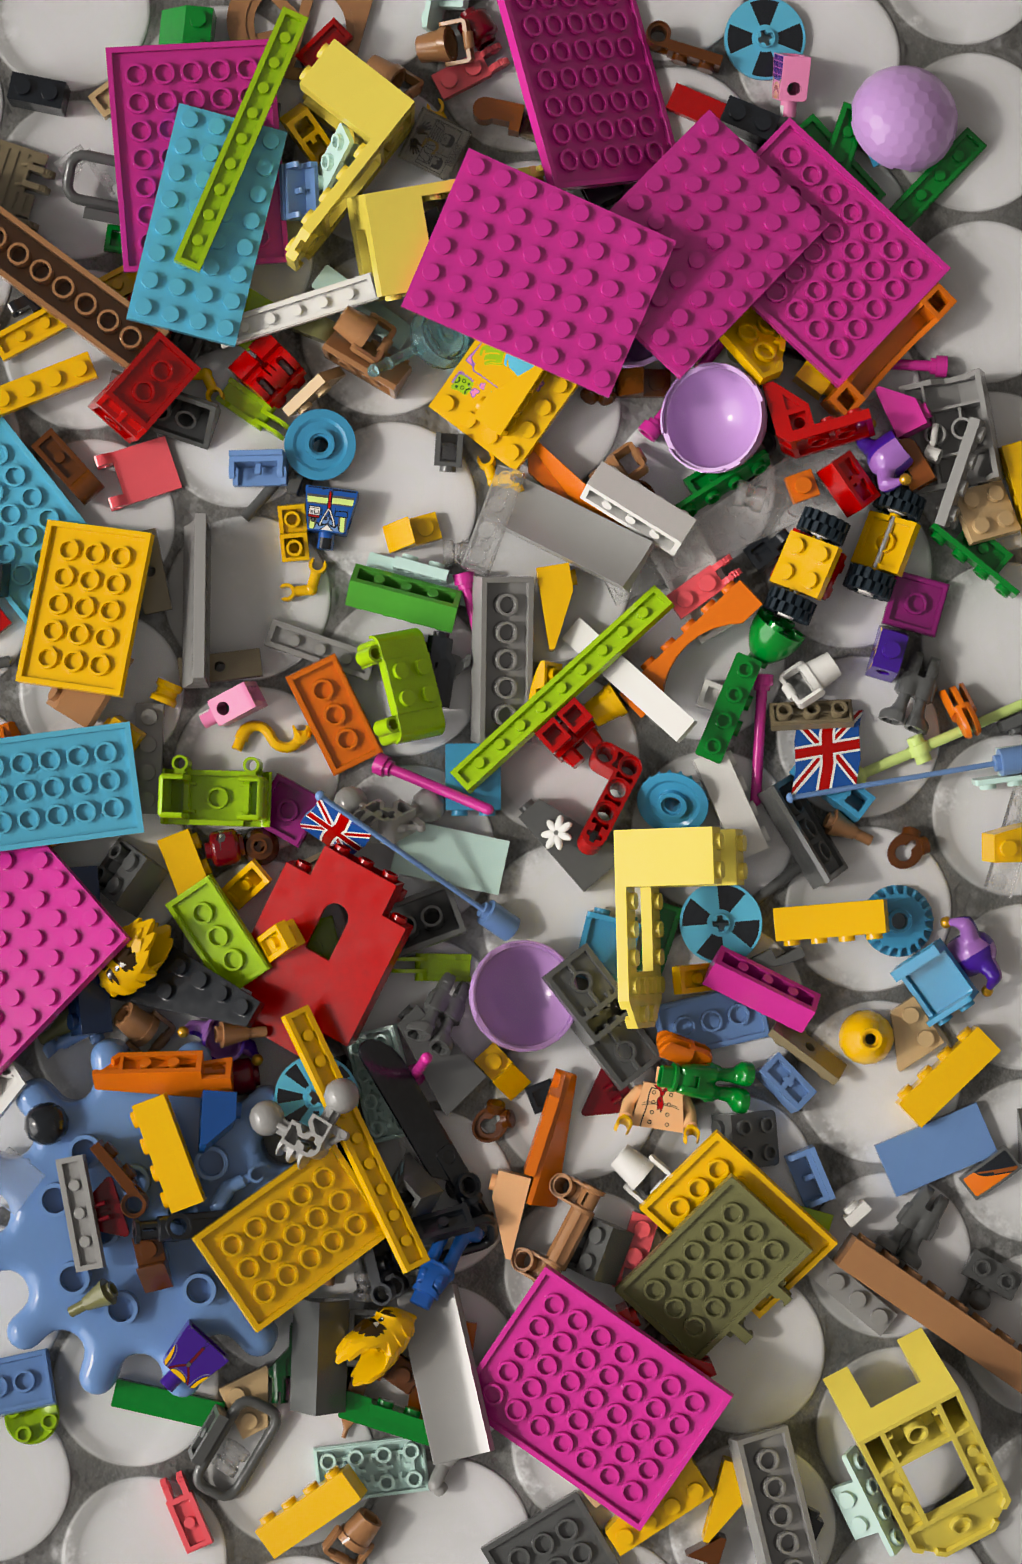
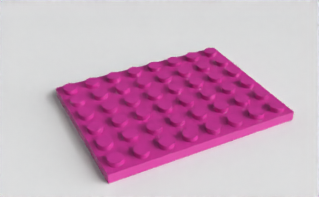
[497,0,675,191]
[105,39,288,273]
[609,110,830,380]
[751,117,951,388]
[401,148,676,398]
[0,845,131,1075]
[476,1264,734,1531]

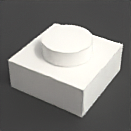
[695,679,723,712]
[841,1198,872,1228]

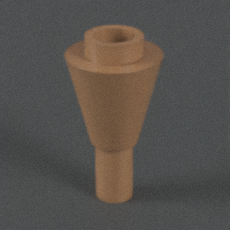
[823,809,873,846]
[214,1022,267,1048]

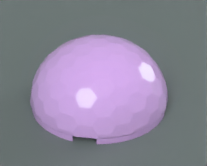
[851,65,958,173]
[660,362,768,474]
[469,940,578,1052]

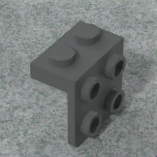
[711,1110,779,1168]

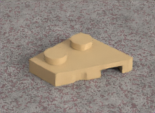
[282,366,346,417]
[890,996,944,1072]
[218,1364,269,1439]

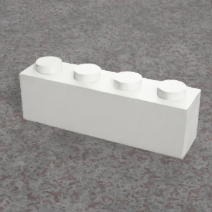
[580,461,697,556]
[692,750,771,859]

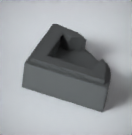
[286,471,305,497]

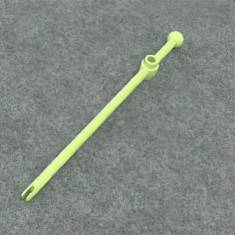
[857,699,1022,784]

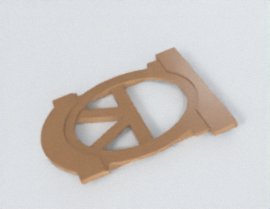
[227,0,373,81]

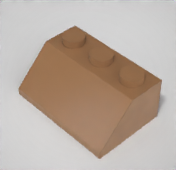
[322,331,412,399]
[46,658,134,727]

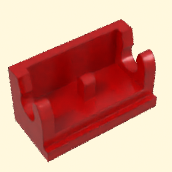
[816,450,881,518]

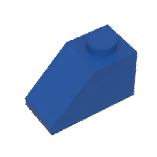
[198,1090,242,1153]

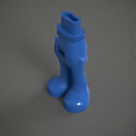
[410,1227,485,1310]

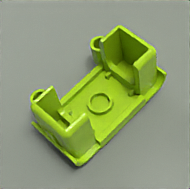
[356,628,446,746]
[158,755,272,827]

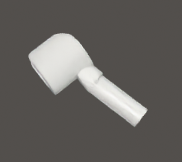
[924,423,943,464]

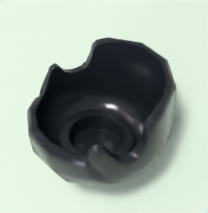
[24,1102,69,1146]

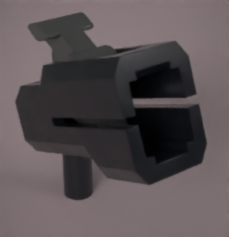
[426,631,472,709]

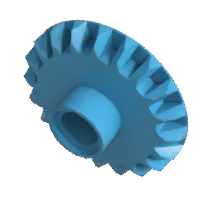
[284,409,356,481]
[637,770,709,829]
[865,885,934,957]

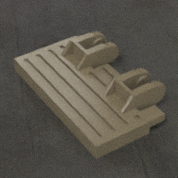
[0,139,56,232]

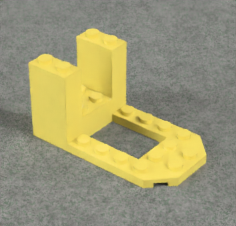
[285,39,415,272]
[346,165,545,301]
[614,826,748,1029]
[823,1327,1012,1557]

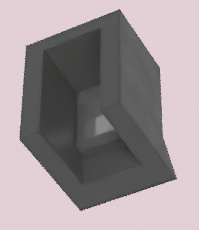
[434,432,464,472]

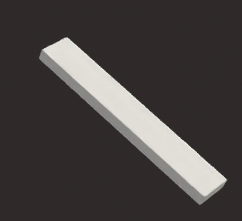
[221,272,380,349]
[562,617,698,743]

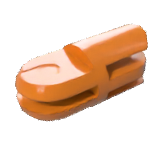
[938,682,981,739]
[656,1030,713,1064]

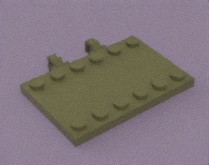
[615,1173,813,1360]

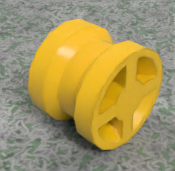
[149,677,183,708]

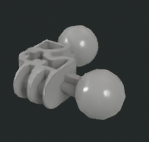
[333,786,446,844]
[249,1078,360,1169]

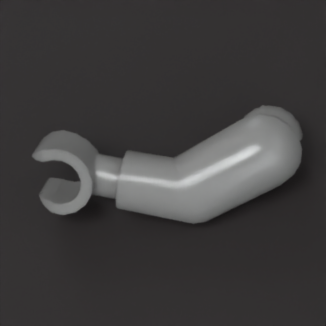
[428,1460,458,1497]

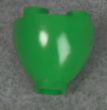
[748,606,806,669]

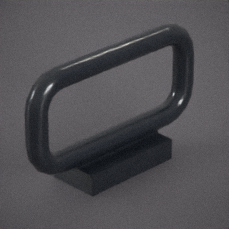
[391,1202,498,1272]

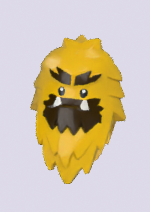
[98,917,173,997]
[335,1306,417,1386]

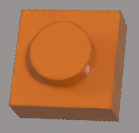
[784,468,820,505]

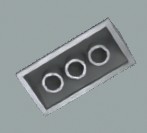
[109,369,221,450]
[757,774,848,889]
[345,881,467,958]
[290,1298,350,1416]

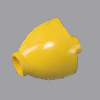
[839,1010,894,1065]

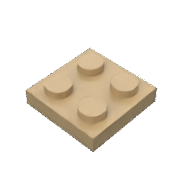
[957,480,1021,546]

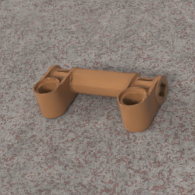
[511,1173,606,1282]

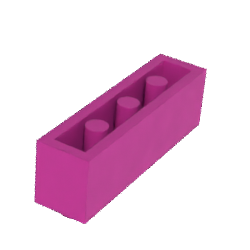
[702,945,821,1033]

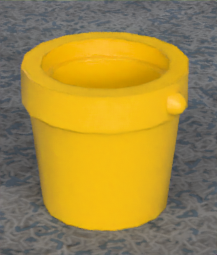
[584,683,629,727]

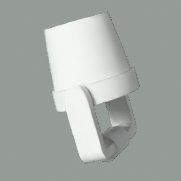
[779,652,842,709]
[610,1144,673,1203]

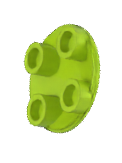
[4,1404,60,1445]

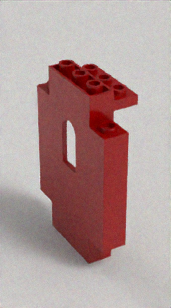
[243,842,414,1056]

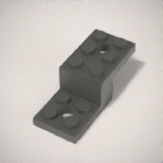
[542,943,661,1091]

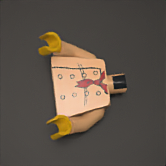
[614,1066,700,1144]

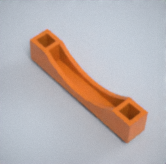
[820,282,957,417]
[619,579,764,718]

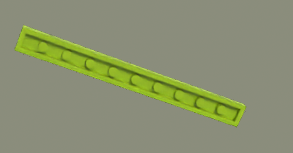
[174,6,309,273]
[450,585,675,794]

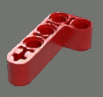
[577,742,643,855]

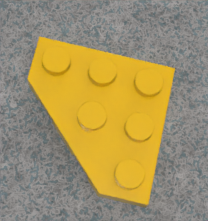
[719,307,786,386]

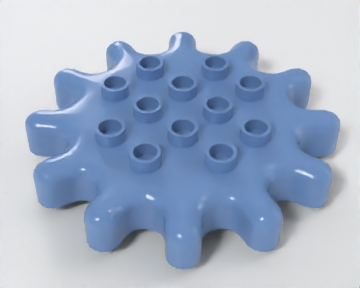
[0,1038,297,1397]

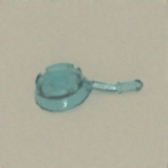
[367,314,472,377]

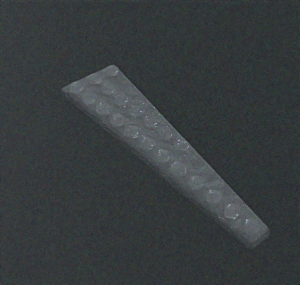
[604,396,909,606]

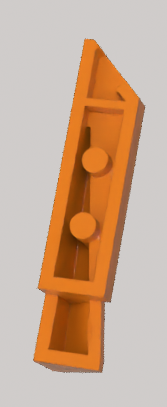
[528,442,627,528]
[92,1050,234,1098]
[523,1068,577,1207]

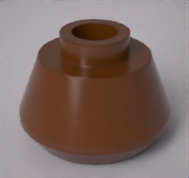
[243,828,279,865]

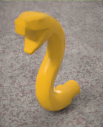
[232,720,312,753]

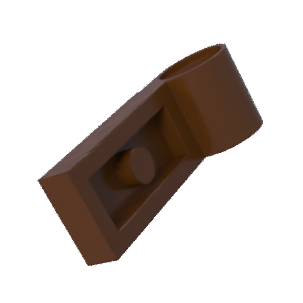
[646,20,724,74]
[31,428,105,506]
[90,1139,150,1218]

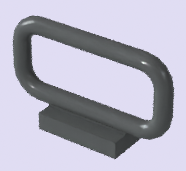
[62,150,120,225]
[188,1395,281,1501]

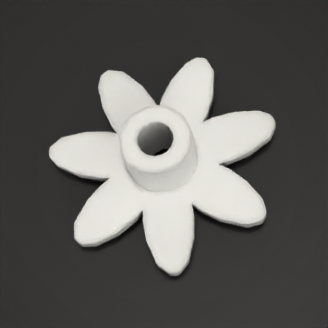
[541,815,572,850]

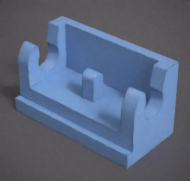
[279,161,319,221]
[229,449,289,487]
[755,1052,817,1113]
[784,1144,836,1208]

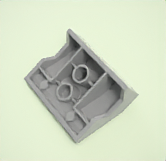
[898,368,1005,494]

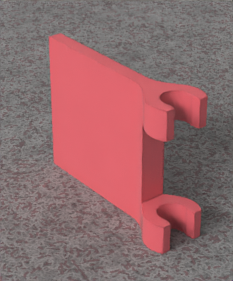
[94,436,182,511]

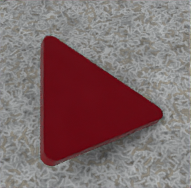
[581,1068,631,1116]
[93,1176,130,1237]

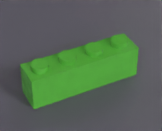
[345,563,462,633]

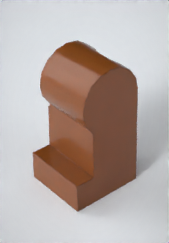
[473,97,525,138]
[899,438,938,493]

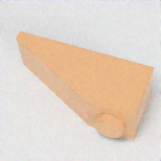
[488,1168,531,1260]

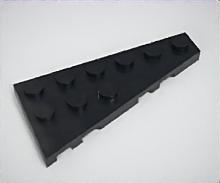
[110,945,265,1028]

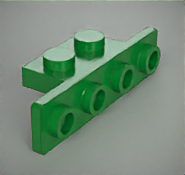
[674,449,771,517]
[928,523,1020,599]
[695,652,762,764]
[338,1390,429,1446]

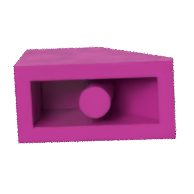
[874,386,933,439]

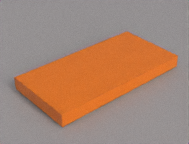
[285,653,383,776]

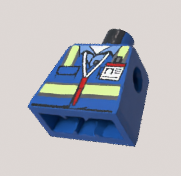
[305,485,359,551]

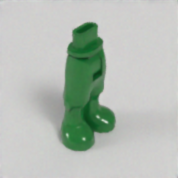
[657,1062,755,1114]

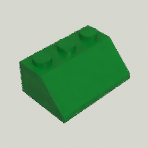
[158,5,217,45]

